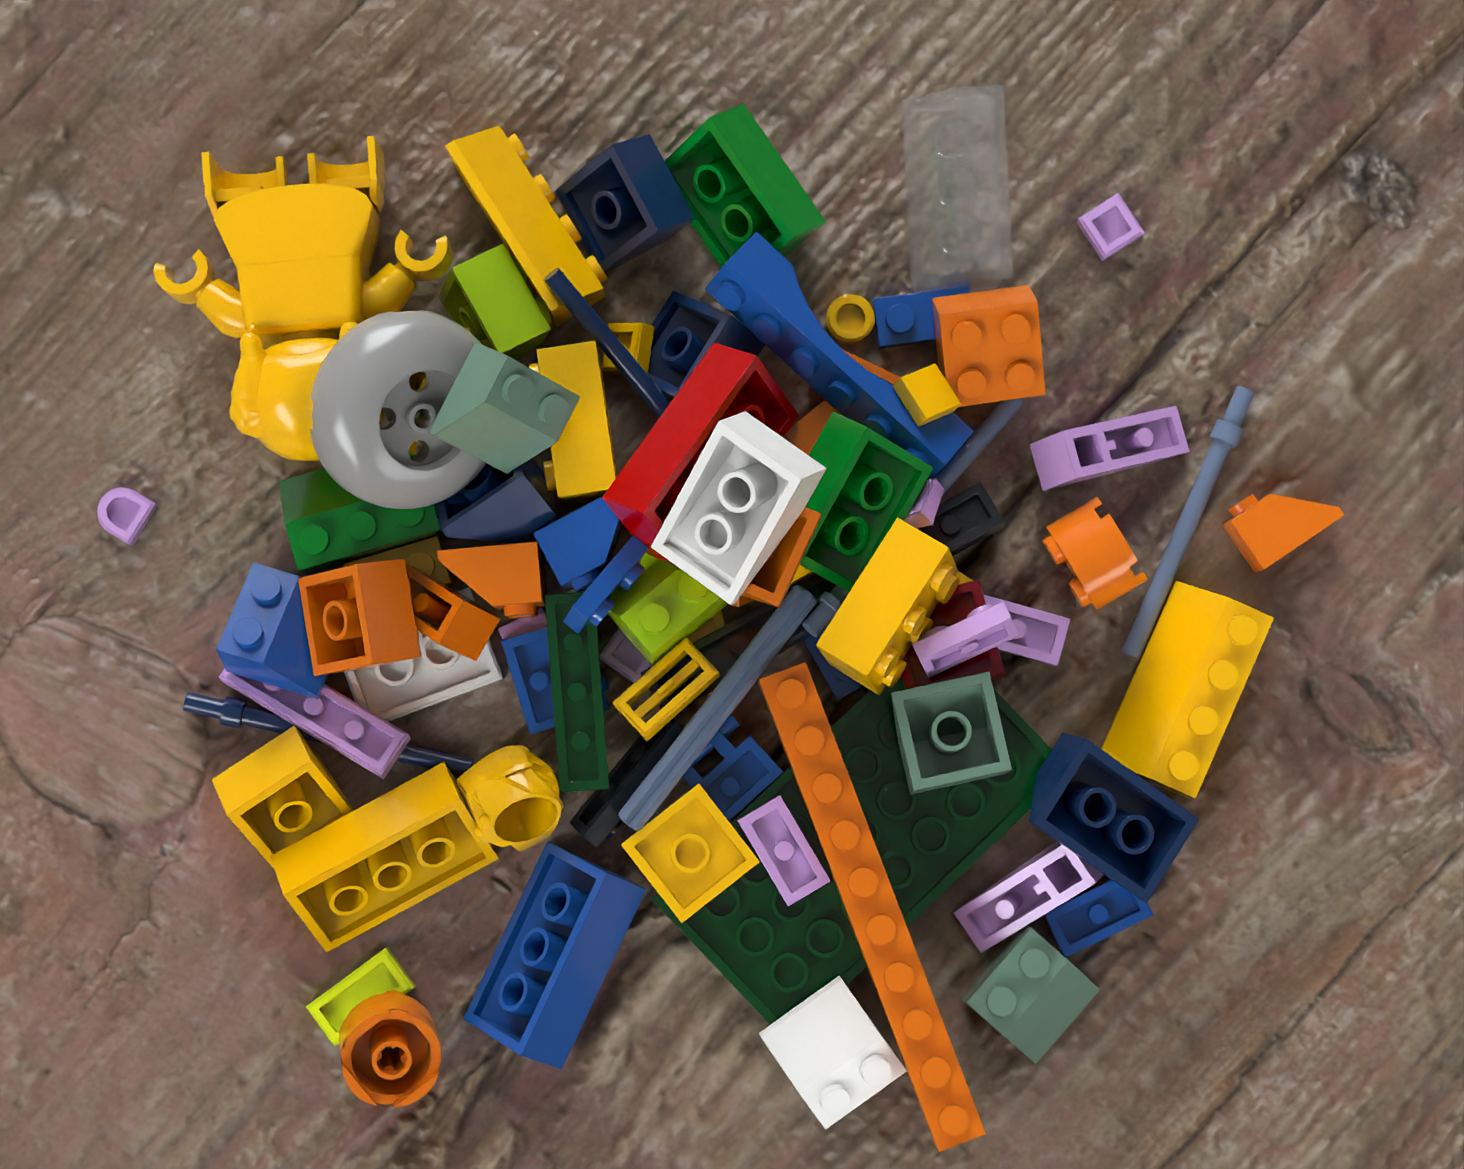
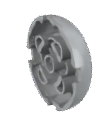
[310,310,486,509]

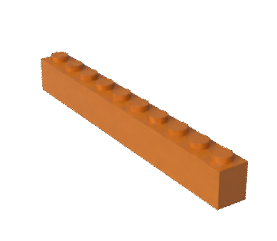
[758,662,986,1152]

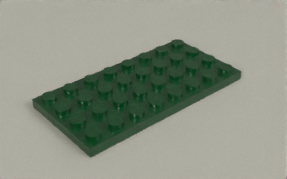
[651,675,1052,1025]

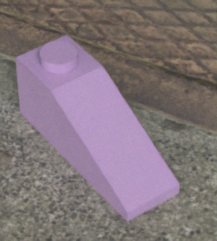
[1029,406,1190,491]
[953,841,1104,953]

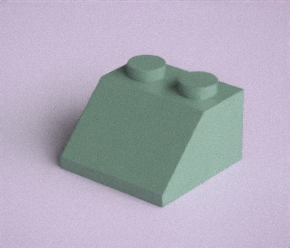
[429,342,580,474]
[891,672,1012,795]
[962,925,1100,1064]

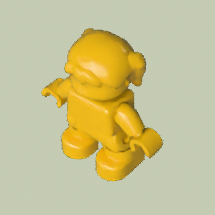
[153,136,453,461]

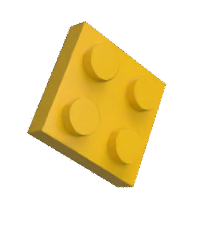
[621,784,760,923]

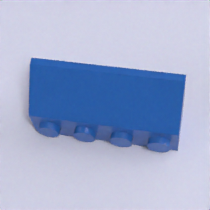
[463,841,646,1069]

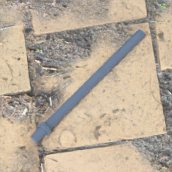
[802,399,1023,637]

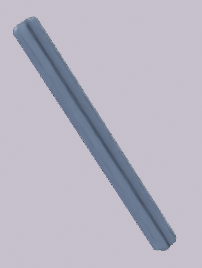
[619,585,817,831]

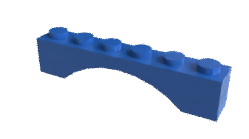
[705,232,974,479]

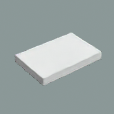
[344,587,504,722]

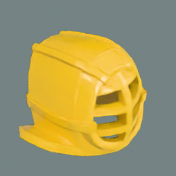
[456,745,564,852]

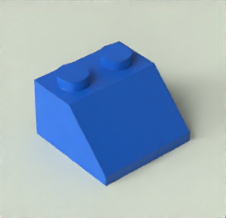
[533,496,623,592]
[216,562,328,699]

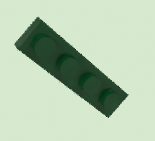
[544,592,609,793]

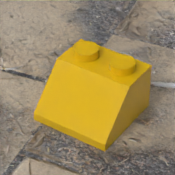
[212,725,354,870]

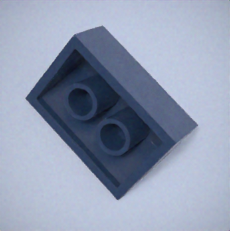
[1029,733,1199,903]

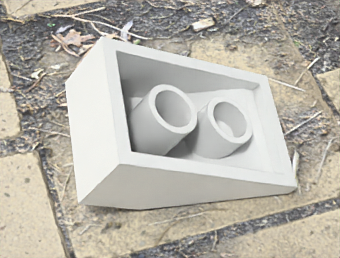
[651,411,827,605]

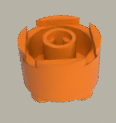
[1042,496,1148,611]
[339,990,442,1107]

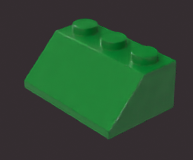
[665,103,826,268]
[799,412,933,592]
[279,450,445,575]

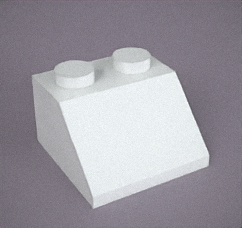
[759,976,907,1129]

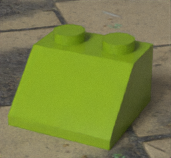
[438,243,551,360]
[608,553,728,667]

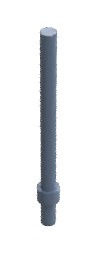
[1121,386,1255,659]

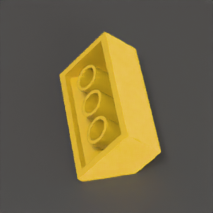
[445,126,608,327]
[1101,581,1274,799]
[270,762,499,953]

